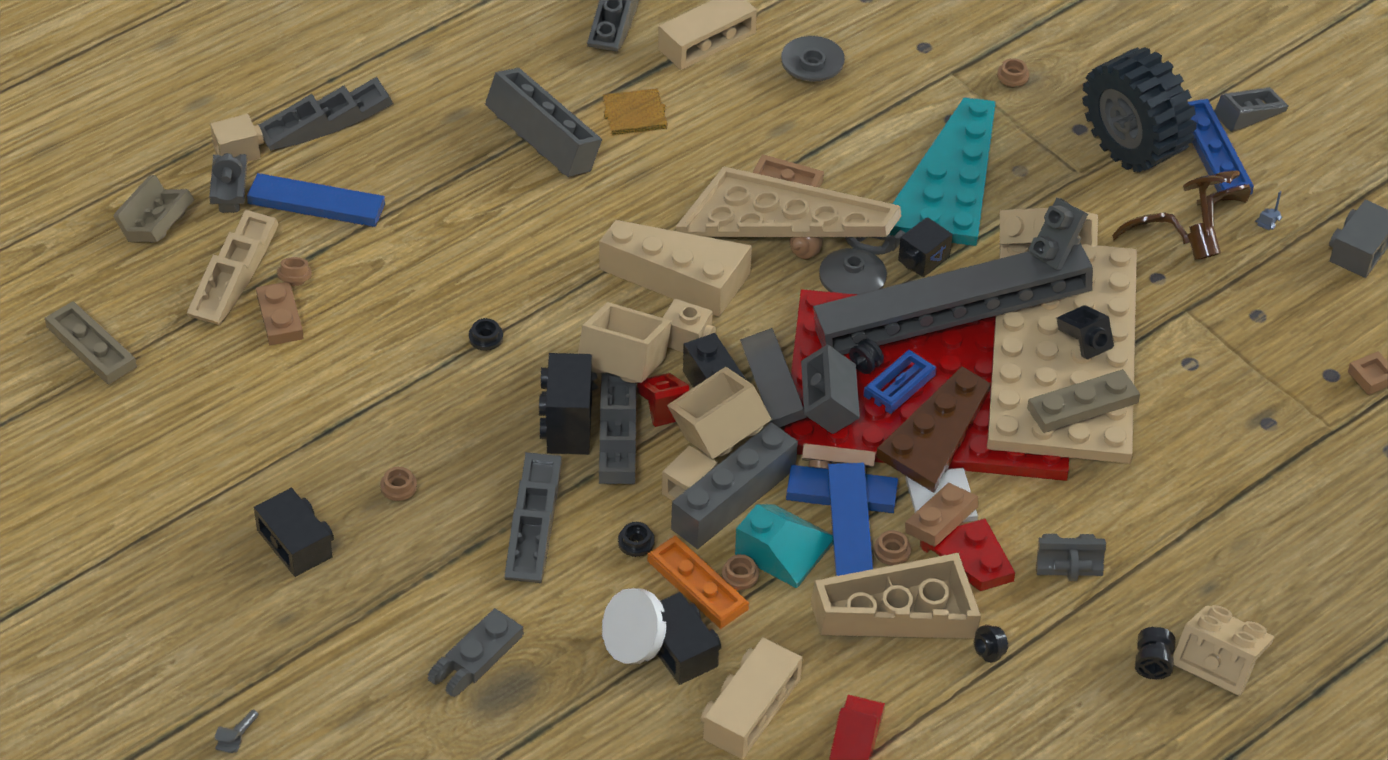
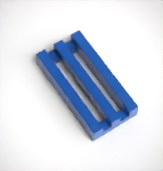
[863,350,936,414]

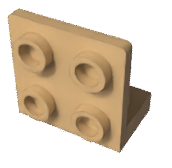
[1173,605,1274,696]

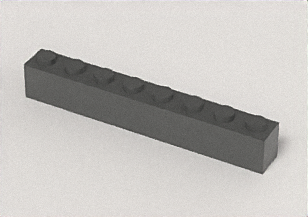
[813,243,1093,355]

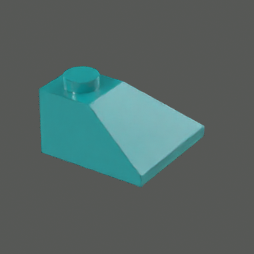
[735,504,833,589]

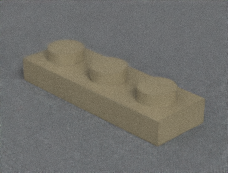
[45,301,137,385]
[1027,369,1140,433]

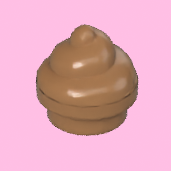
[789,237,823,259]

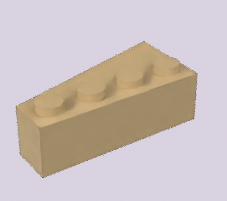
[599,220,752,317]
[811,553,981,639]

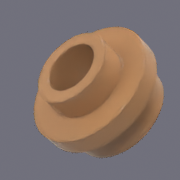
[997,58,1029,87]
[277,257,312,286]
[380,467,417,501]
[874,530,911,565]
[722,554,759,590]

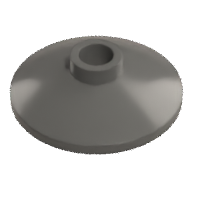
[781,36,845,81]
[819,248,887,295]

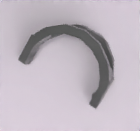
[845,230,905,254]

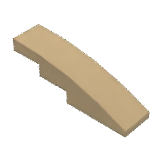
[187,210,279,325]

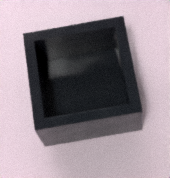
[539,353,592,455]

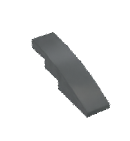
[259,76,393,151]
[740,328,806,427]
[599,372,636,484]
[504,452,562,583]

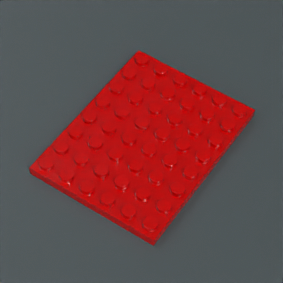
[784,289,1069,481]

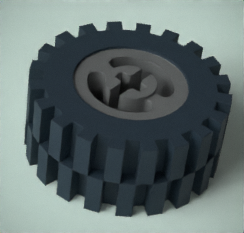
[1082,47,1197,172]

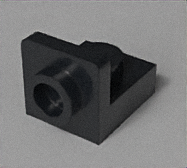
[1056,305,1114,359]

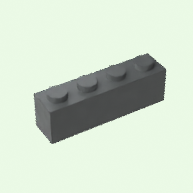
[485,68,602,177]
[671,422,798,549]

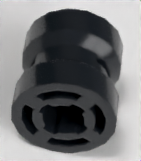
[1135,627,1176,680]

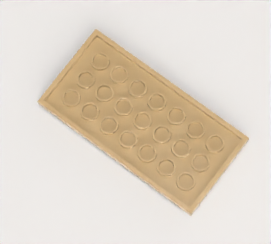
[987,244,1137,464]

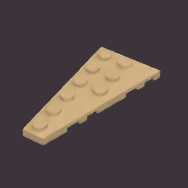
[676,166,901,237]

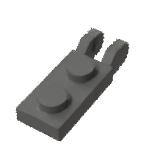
[428,608,524,697]

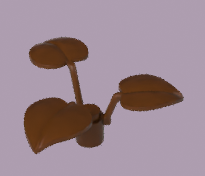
[1112,171,1251,260]

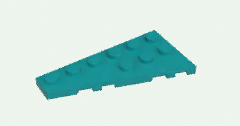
[889,97,996,246]

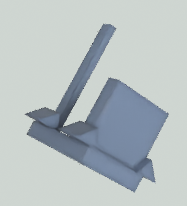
[1255,191,1282,230]

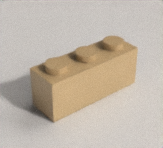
[658,0,757,70]
[701,637,802,760]

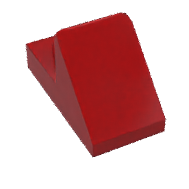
[637,373,689,427]
[829,695,885,760]

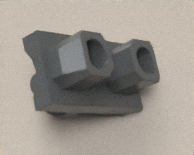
[209,153,247,213]
[1029,198,1088,270]
[1036,534,1106,582]

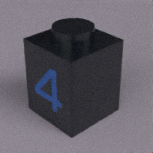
[898,217,953,278]

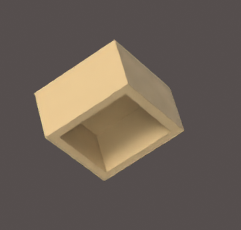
[578,302,672,383]
[667,367,772,459]

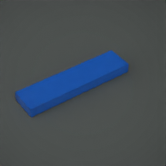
[1188,99,1254,195]
[247,173,385,227]
[828,463,873,576]

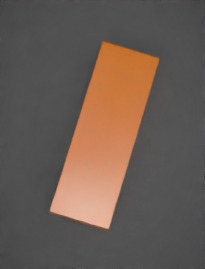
[647,535,749,629]

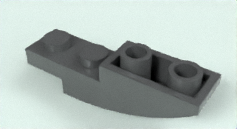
[587,0,639,52]

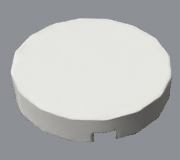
[602,588,666,664]

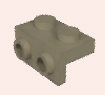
[114,175,194,243]

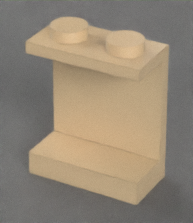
[1000,208,1098,247]

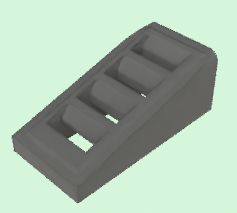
[1215,87,1288,131]

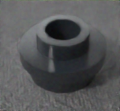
[469,318,503,351]
[618,522,655,557]
[974,624,1008,663]

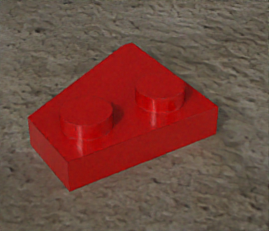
[920,518,1015,591]

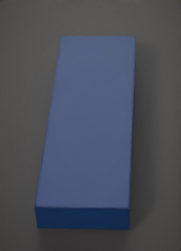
[786,465,898,513]

